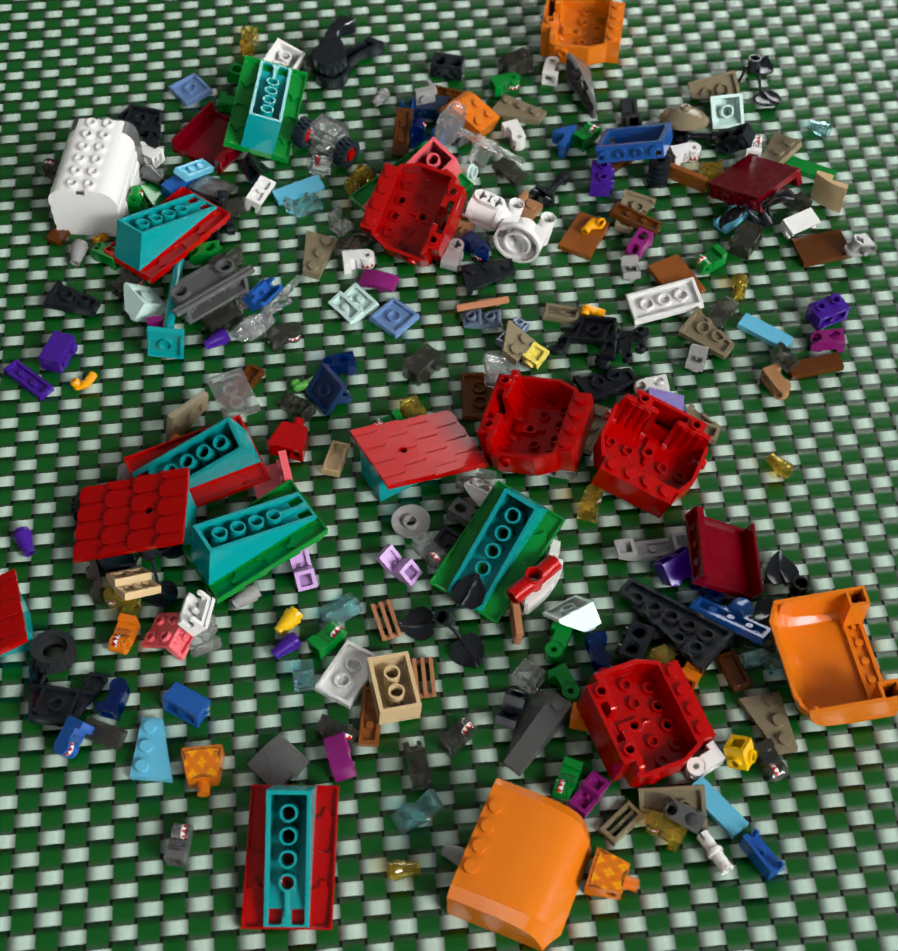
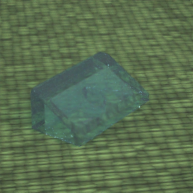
[316,592,362,627]

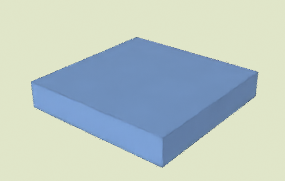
[168,73,213,108]
[369,297,420,339]

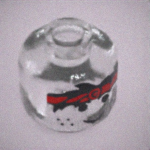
[306,154,331,177]

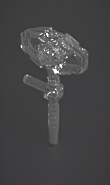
[434,100,525,165]
[230,275,302,342]

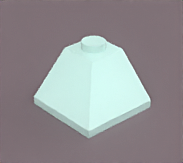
[710,93,744,130]
[123,282,166,322]
[542,595,601,632]

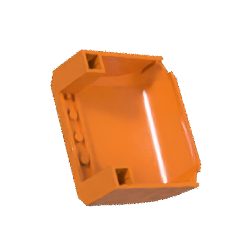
[769,585,898,726]
[447,778,592,951]

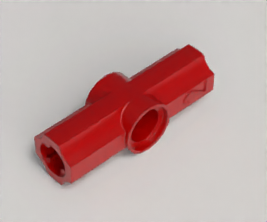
[506,554,562,604]

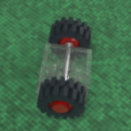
[291,113,360,169]

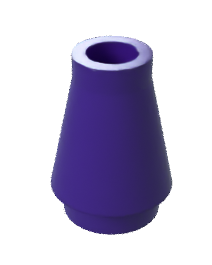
[203,328,231,350]
[13,526,35,557]
[270,631,302,660]

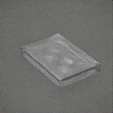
[207,367,261,419]

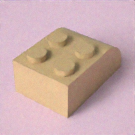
[367,651,422,725]

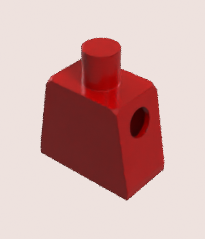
[268,417,308,462]

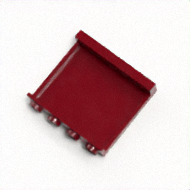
[171,101,243,174]
[708,154,802,213]
[685,505,763,601]

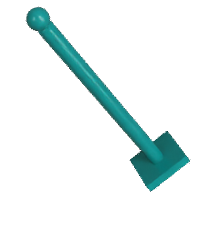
[147,258,185,359]

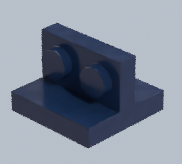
[305,363,353,416]

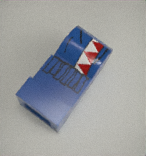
[53,715,95,759]

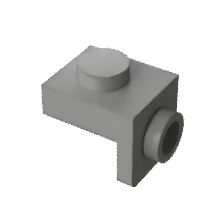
[414,79,437,106]
[620,254,641,281]
[685,343,709,372]

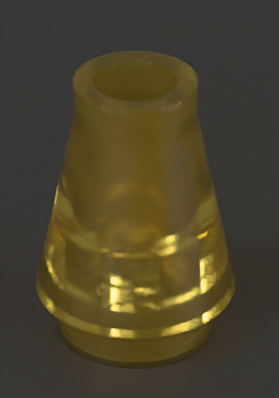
[731,273,749,301]
[766,453,794,479]
[386,859,420,882]

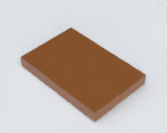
[558,211,611,260]
[647,254,706,294]

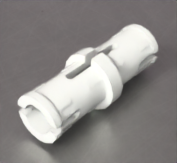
[696,830,734,875]

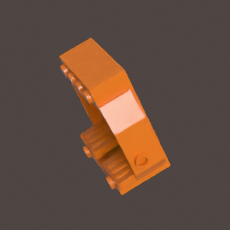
[540,0,625,66]

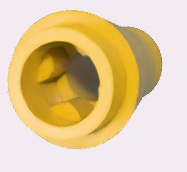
[274,606,303,636]

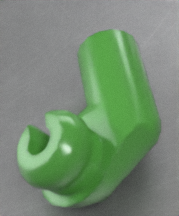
[290,375,314,392]

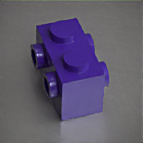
[589,160,615,197]
[805,293,850,331]

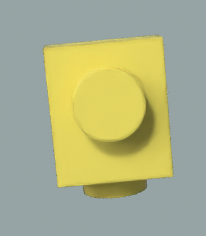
[522,341,550,370]

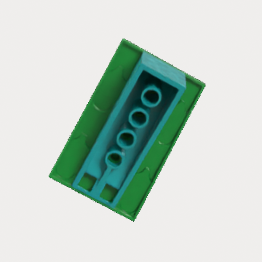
[223,55,308,164]
[182,479,328,604]
[429,480,566,624]

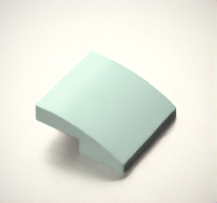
[328,282,380,324]

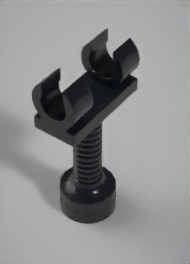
[675,130,718,145]
[529,171,570,209]
[215,190,235,235]

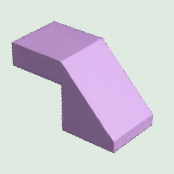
[375,544,423,586]
[289,547,318,592]

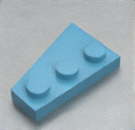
[130,717,173,783]

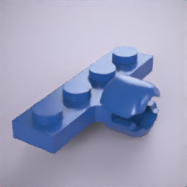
[689,596,772,645]

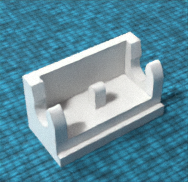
[244,175,276,214]
[778,207,821,240]
[177,589,216,637]

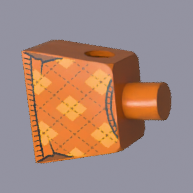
[181,744,225,797]
[584,847,640,900]

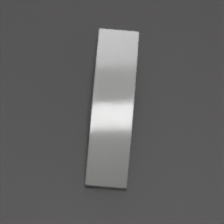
[613,532,688,561]

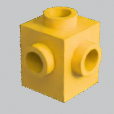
[723,734,757,771]

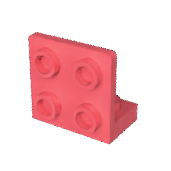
[254,450,293,499]
[142,612,197,660]

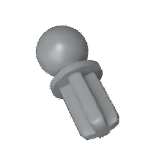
[372,88,390,106]

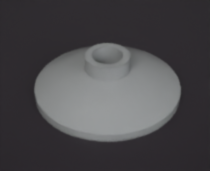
[391,504,430,538]

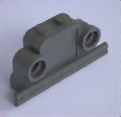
[170,258,255,324]

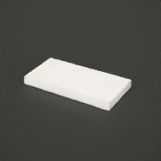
[625,277,704,326]

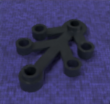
[594,326,650,370]

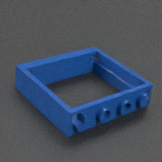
[595,122,673,163]

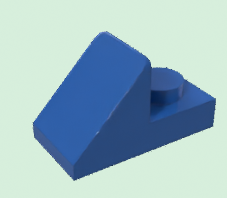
[552,125,577,159]

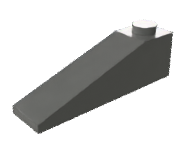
[565,53,597,118]
[503,690,573,776]

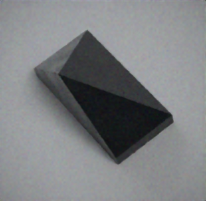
[239,152,269,186]

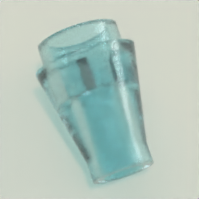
[806,119,832,137]

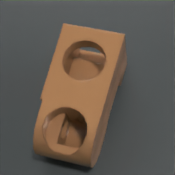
[760,362,791,400]

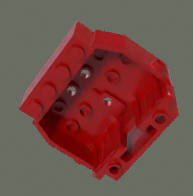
[359,162,468,267]
[477,369,596,476]
[591,389,711,518]
[576,659,715,788]

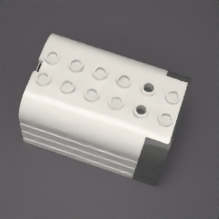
[48,117,145,237]

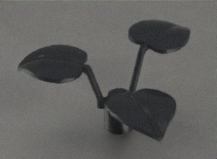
[738,54,782,106]
[718,189,795,230]
[98,544,185,608]
[754,551,810,628]
[398,573,486,669]

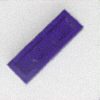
[3,359,54,401]

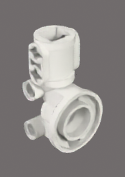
[465,189,556,263]

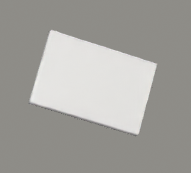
[314,640,378,709]

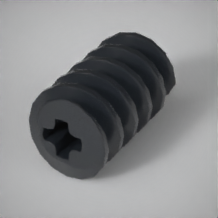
[646,152,671,188]

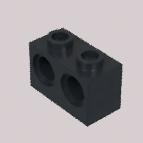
[430,52,465,81]
[715,122,756,156]
[615,620,656,664]

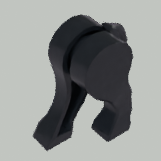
[306,15,384,90]

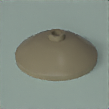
[659,104,709,131]

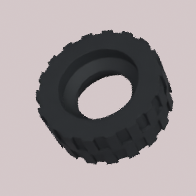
[29,629,77,675]

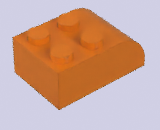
[439,91,500,144]

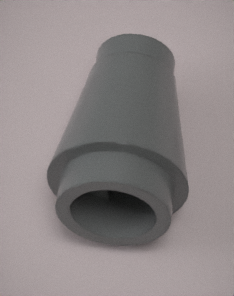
[140,164,165,186]

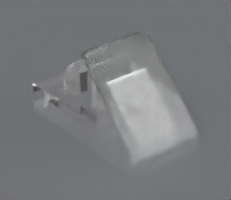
[189,615,223,658]

